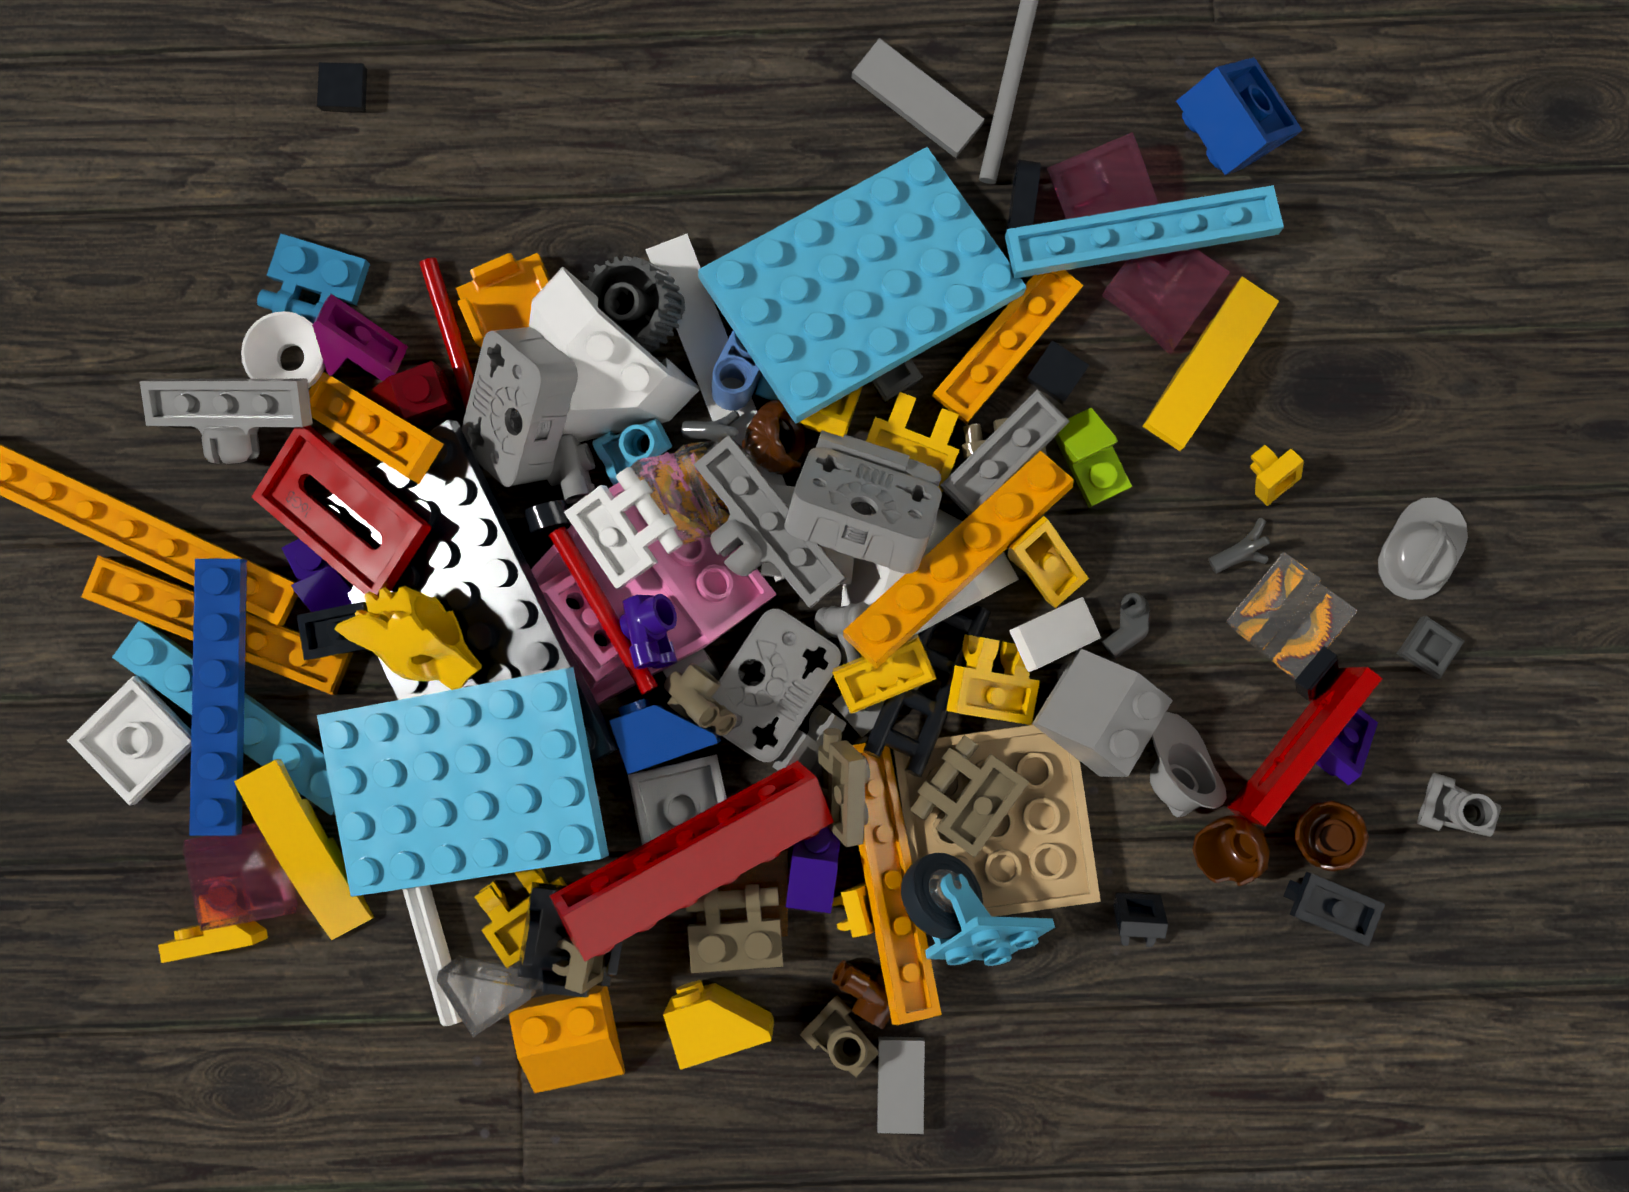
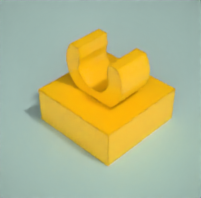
[1250,445,1304,506]
[832,881,875,938]

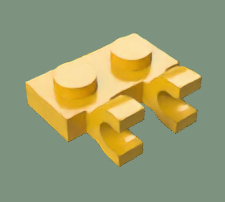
[866,392,960,492]
[946,634,1040,725]
[475,868,567,968]

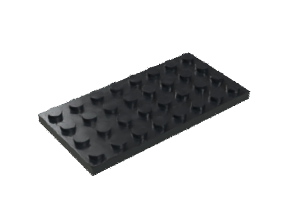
[320,420,619,764]

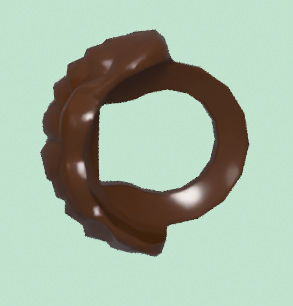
[742,400,805,475]

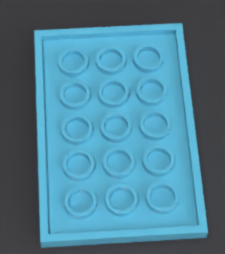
[698,147,1027,424]
[317,667,609,897]

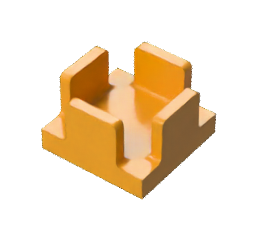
[456,253,550,348]

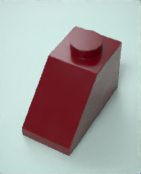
[364,361,459,428]

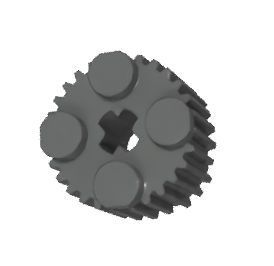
[582,256,685,352]

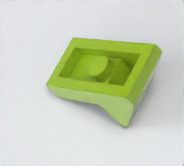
[1055,408,1132,508]

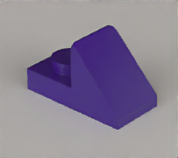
[281,539,352,612]
[1316,708,1378,786]
[786,826,840,914]

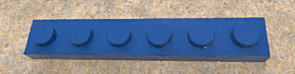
[189,559,247,836]

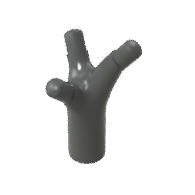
[682,410,743,450]
[1208,518,1270,574]

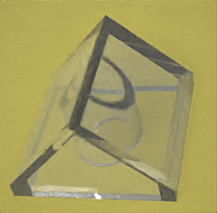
[436,956,541,1037]

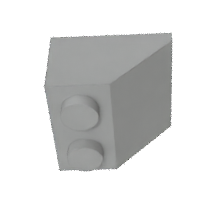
[1032,649,1173,777]

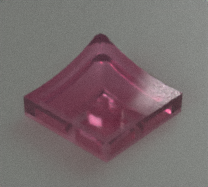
[1047,132,1158,219]
[1102,248,1230,354]
[183,822,298,931]

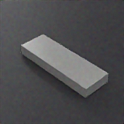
[852,38,984,158]
[940,389,1070,516]

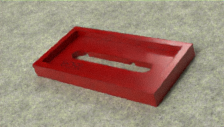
[251,425,432,596]
[1227,667,1383,827]

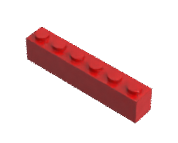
[550,760,834,962]

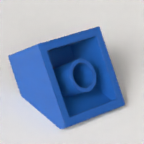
[1176,57,1303,175]
[609,699,723,774]

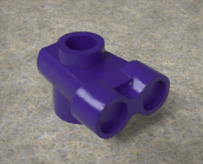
[620,594,678,669]

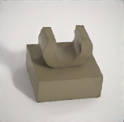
[552,936,608,994]

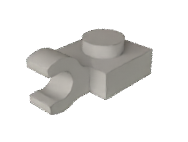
[772,705,846,781]

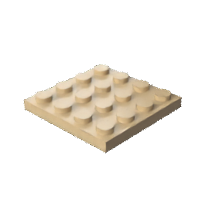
[893,724,1101,917]

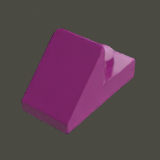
[312,294,408,381]

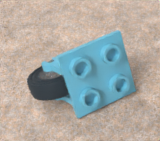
[901,853,1055,966]

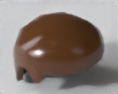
[1295,800,1369,872]
[1192,815,1270,886]

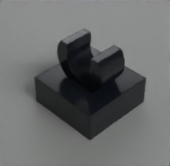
[1113,892,1168,947]

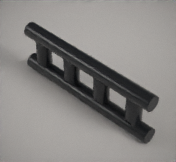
[863,606,991,778]

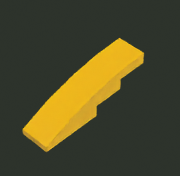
[1142,276,1279,451]
[234,759,374,940]

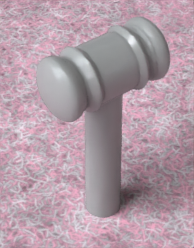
[814,602,870,712]

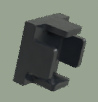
[517,882,623,998]

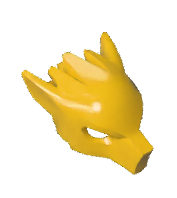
[334,586,482,690]

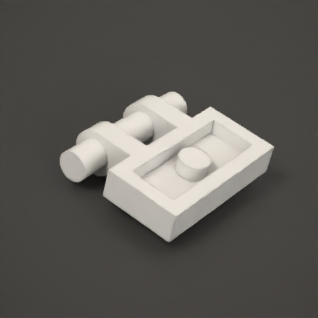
[564,467,683,589]

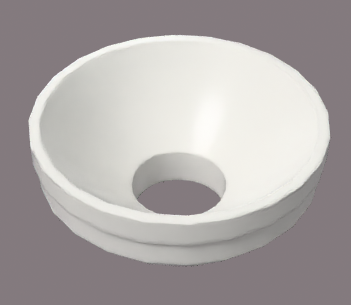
[241,311,325,388]

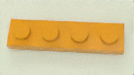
[932,270,1083,425]
[309,371,444,484]

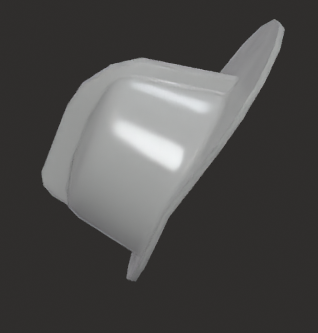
[1378,497,1468,600]
[1150,712,1227,817]

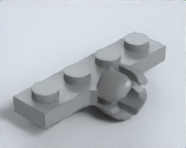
[140,378,313,464]
[693,435,847,608]

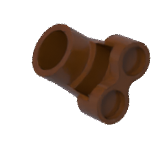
[832,960,891,1029]

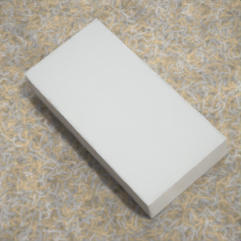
[1009,597,1101,672]

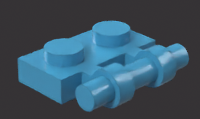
[257,234,370,324]

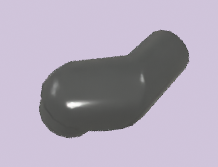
[1102,592,1150,659]

